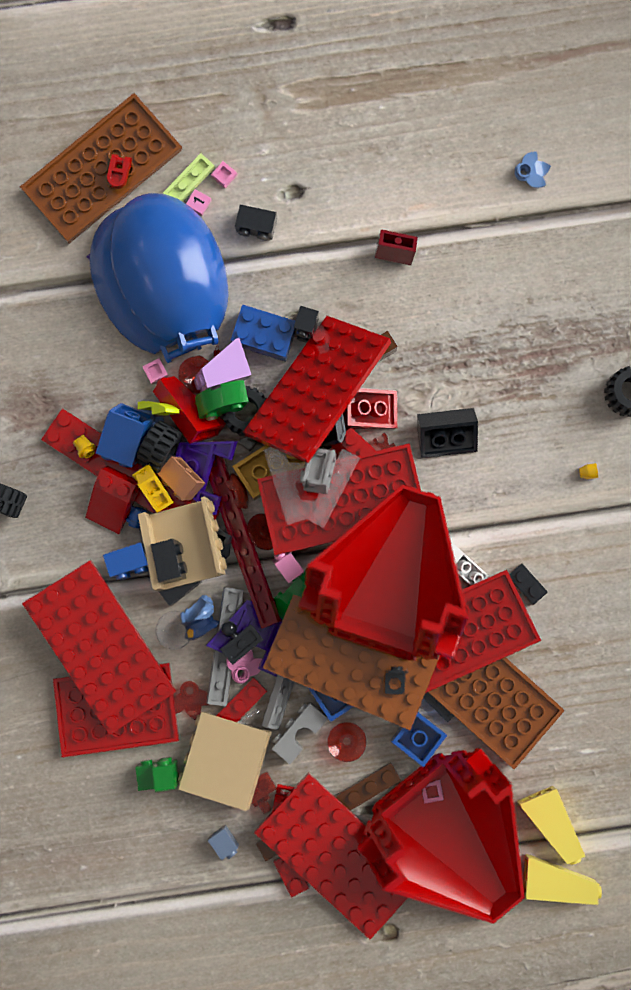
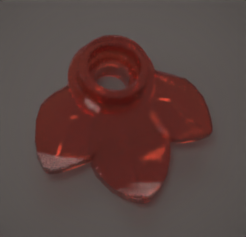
[174,681,210,720]

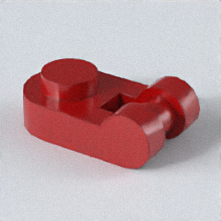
[107,154,132,189]

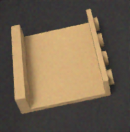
[138,496,227,591]
[178,712,272,811]

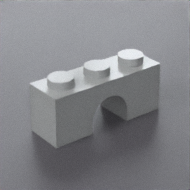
[272,702,328,764]

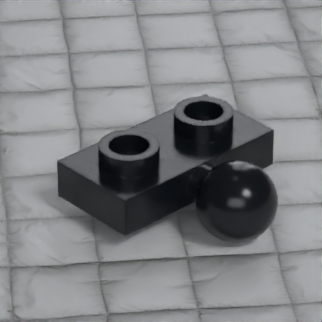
[220,621,263,665]

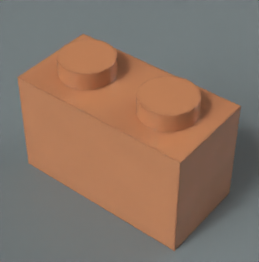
[157,456,206,500]

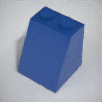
[96,403,156,468]

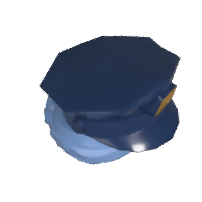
[180,595,219,640]

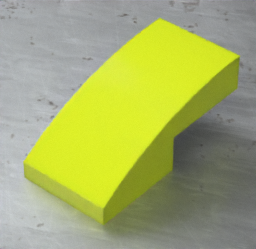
[138,401,180,416]

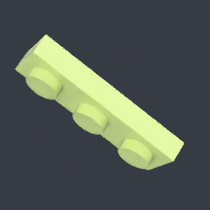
[163,153,215,201]

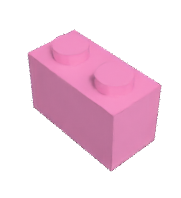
[272,552,304,583]

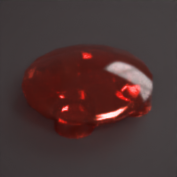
[178,355,209,393]
[226,473,249,509]

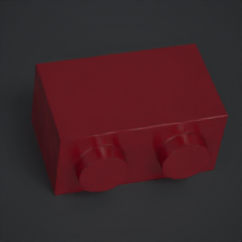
[375,229,418,266]

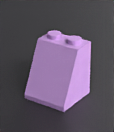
[194,338,251,392]

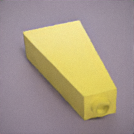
[517,786,586,865]
[523,854,602,905]

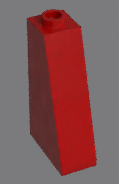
[153,376,226,444]

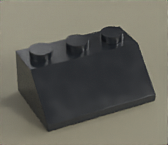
[417,408,478,458]

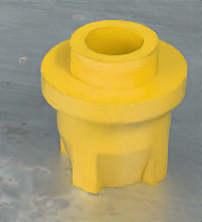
[73,435,96,458]

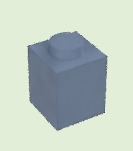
[208,825,239,860]

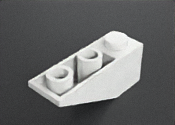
[451,542,489,586]

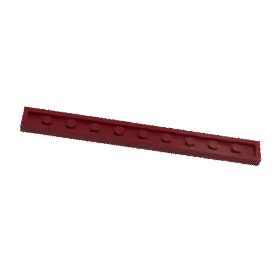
[209,441,281,629]

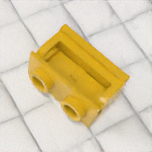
[132,464,173,513]

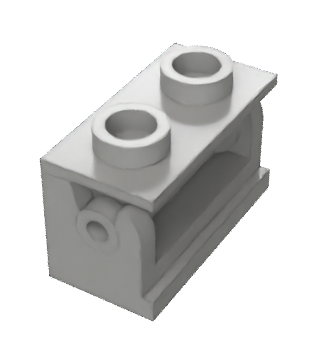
[300,449,336,494]

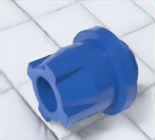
[126,506,147,529]

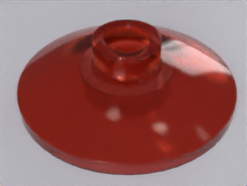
[247,513,273,550]
[327,722,367,762]

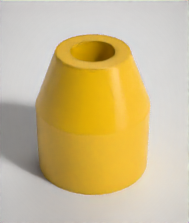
[579,463,598,480]

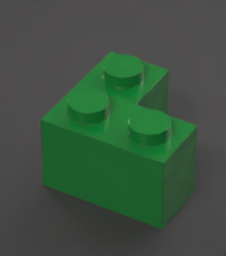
[135,757,179,792]

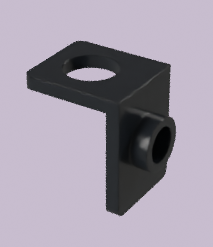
[384,666,408,694]

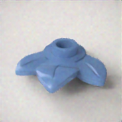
[514,152,551,188]

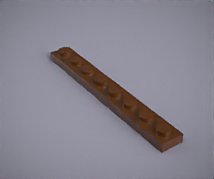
[256,762,401,861]

